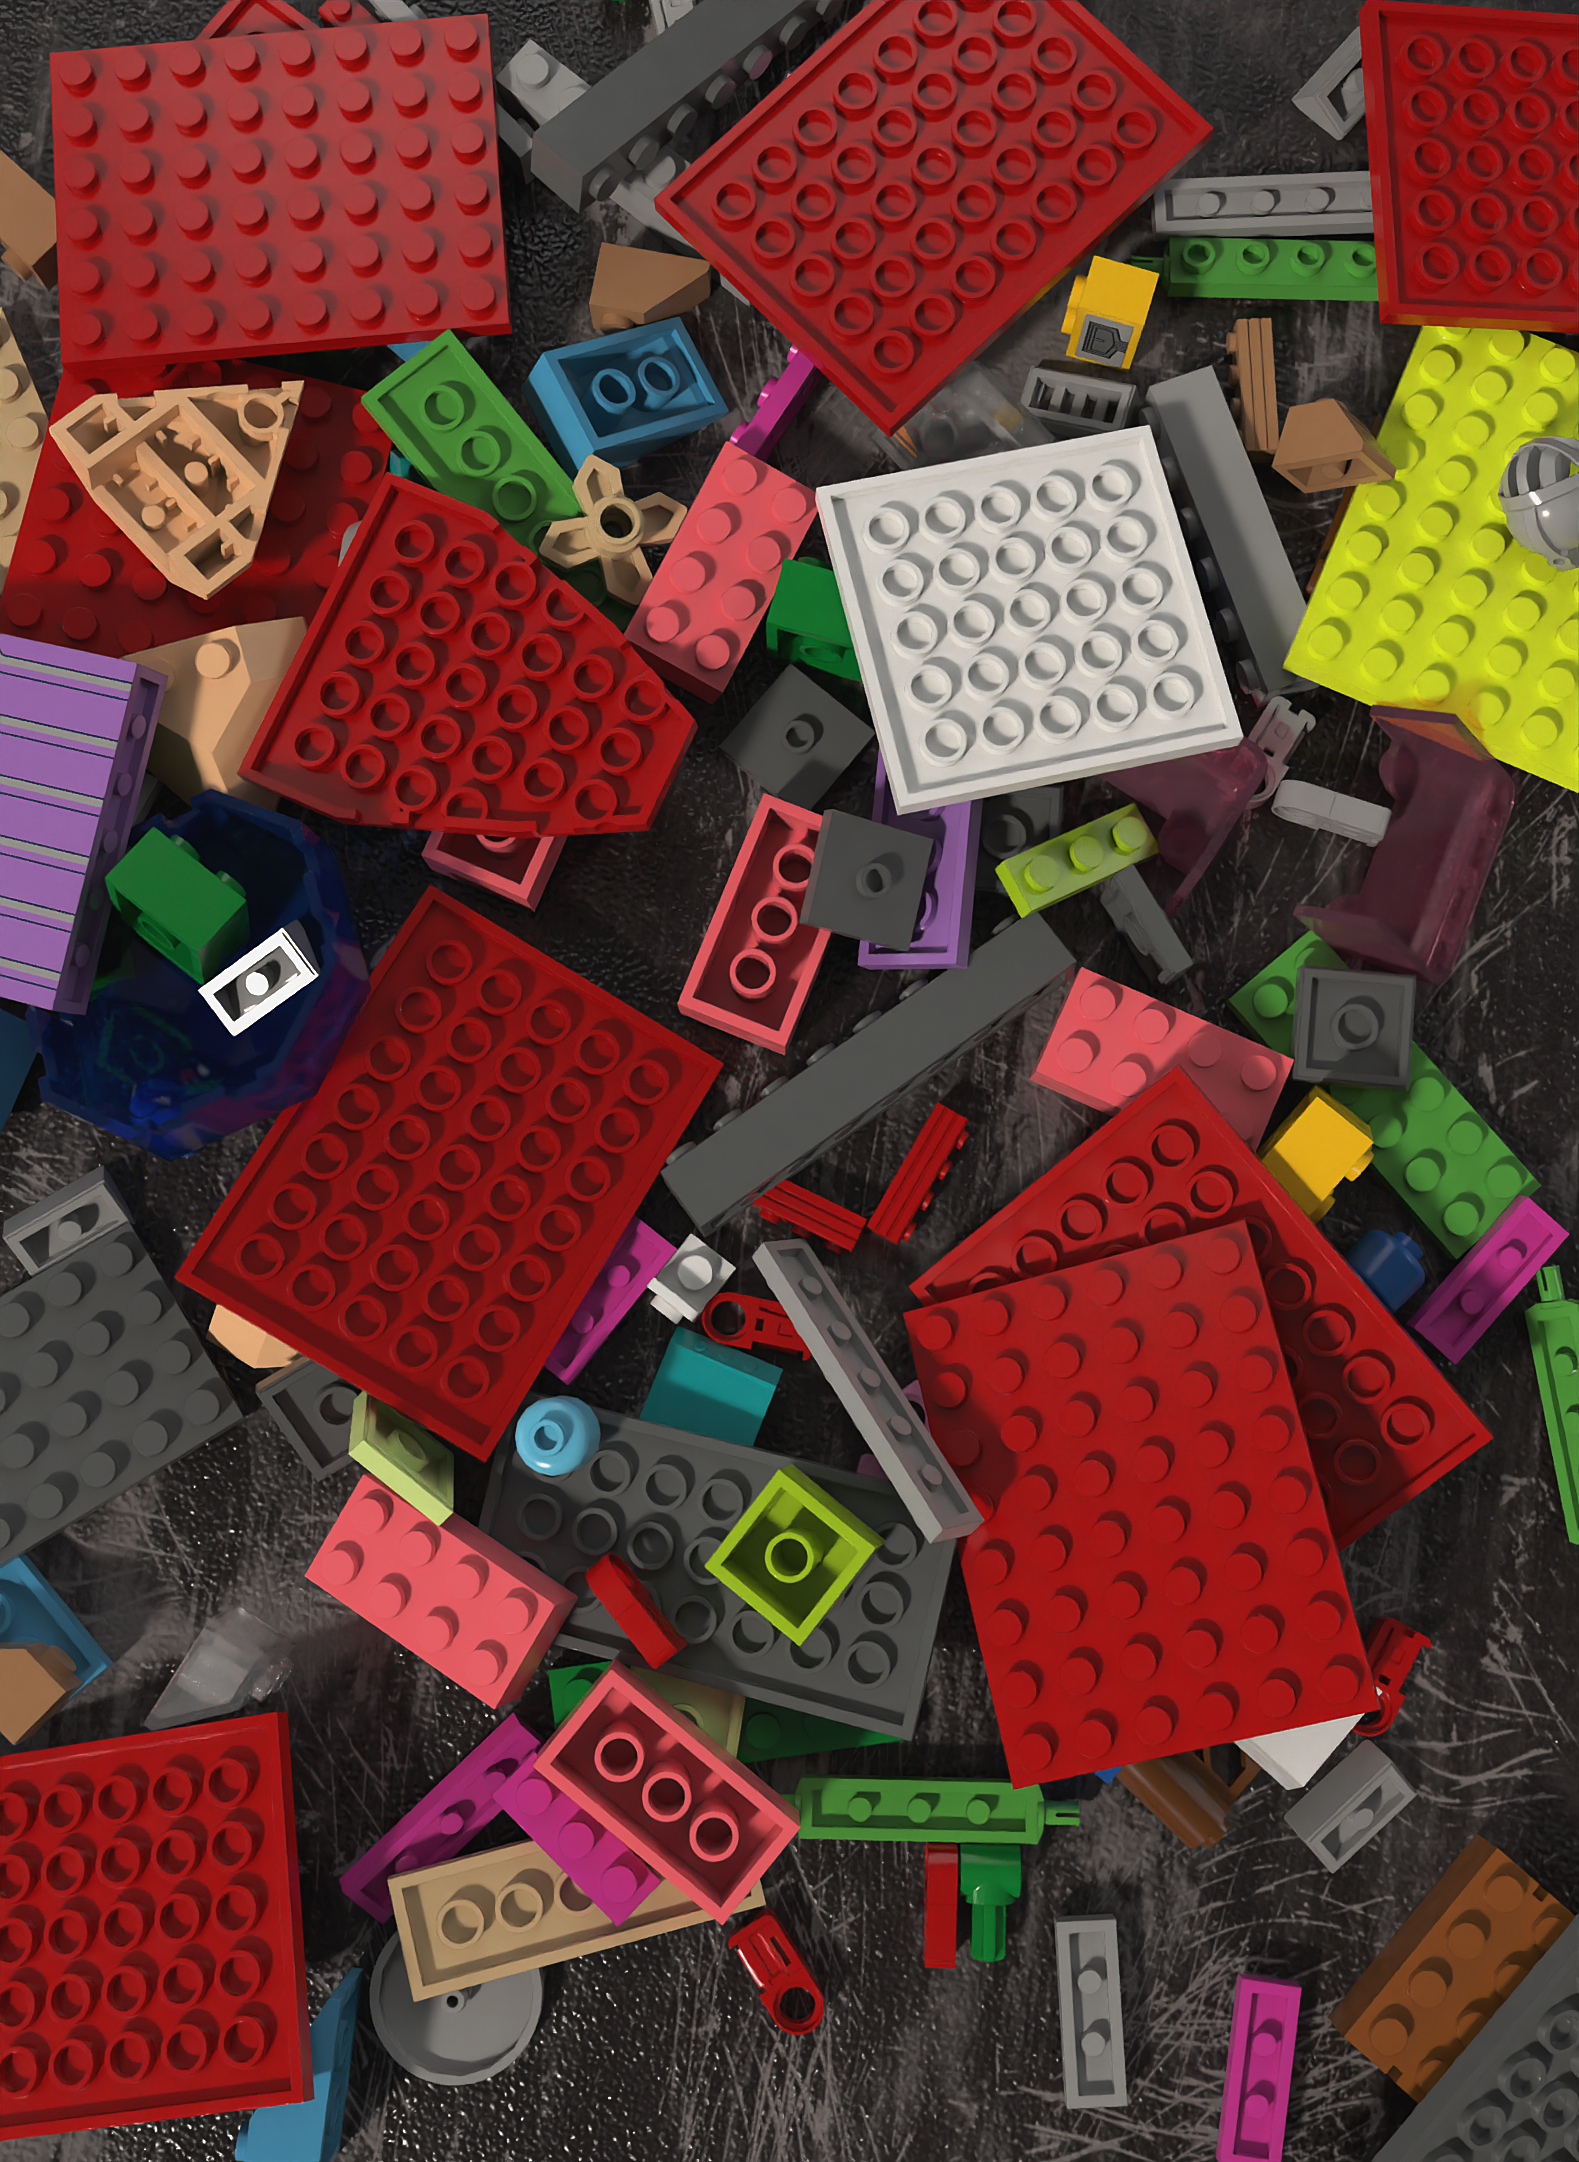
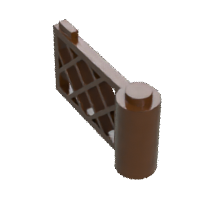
[1115,1742,1262,1849]

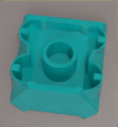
[639,1325,783,1446]

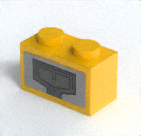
[1061,255,1159,373]

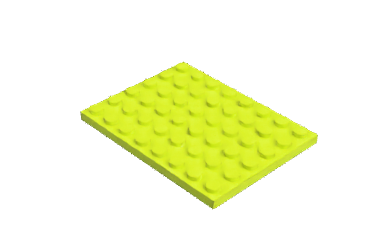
[1281,326,1579,793]

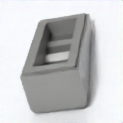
[1016,365,1140,439]

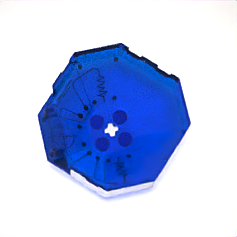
[25,789,372,1162]

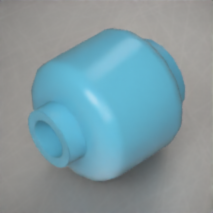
[515,1395,601,1476]

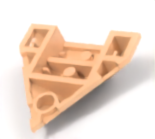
[49,380,304,600]
[119,616,308,865]

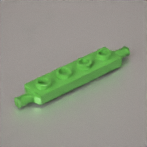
[1128,237,1378,301]
[1524,1265,1579,1545]
[779,1774,1080,1845]

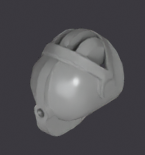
[1498,436,1579,572]

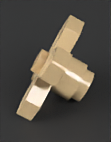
[538,454,687,609]

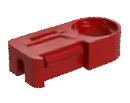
[702,1292,812,1360]
[585,1552,688,1669]
[1351,1615,1432,1737]
[923,1842,958,1969]
[728,1908,824,2035]

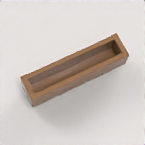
[1226,318,1279,464]

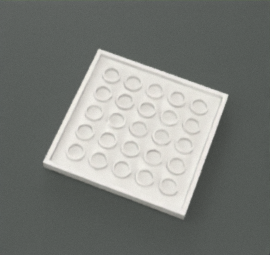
[815,425,1244,815]

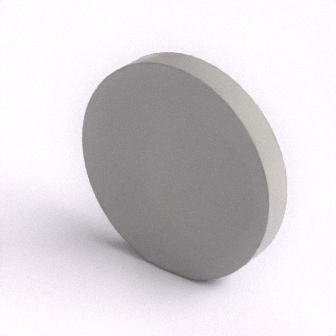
[370,1929,544,2085]

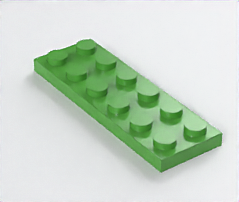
[361,329,637,633]
[1225,928,1541,1260]

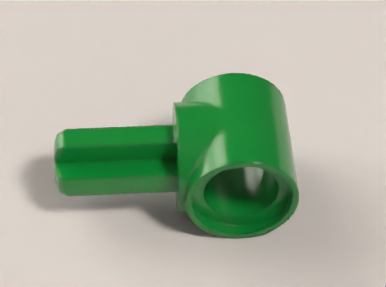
[958,1843,1021,1962]

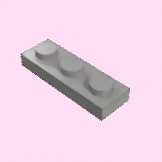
[1054,1914,1128,2109]

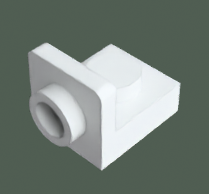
[647,1233,736,1324]

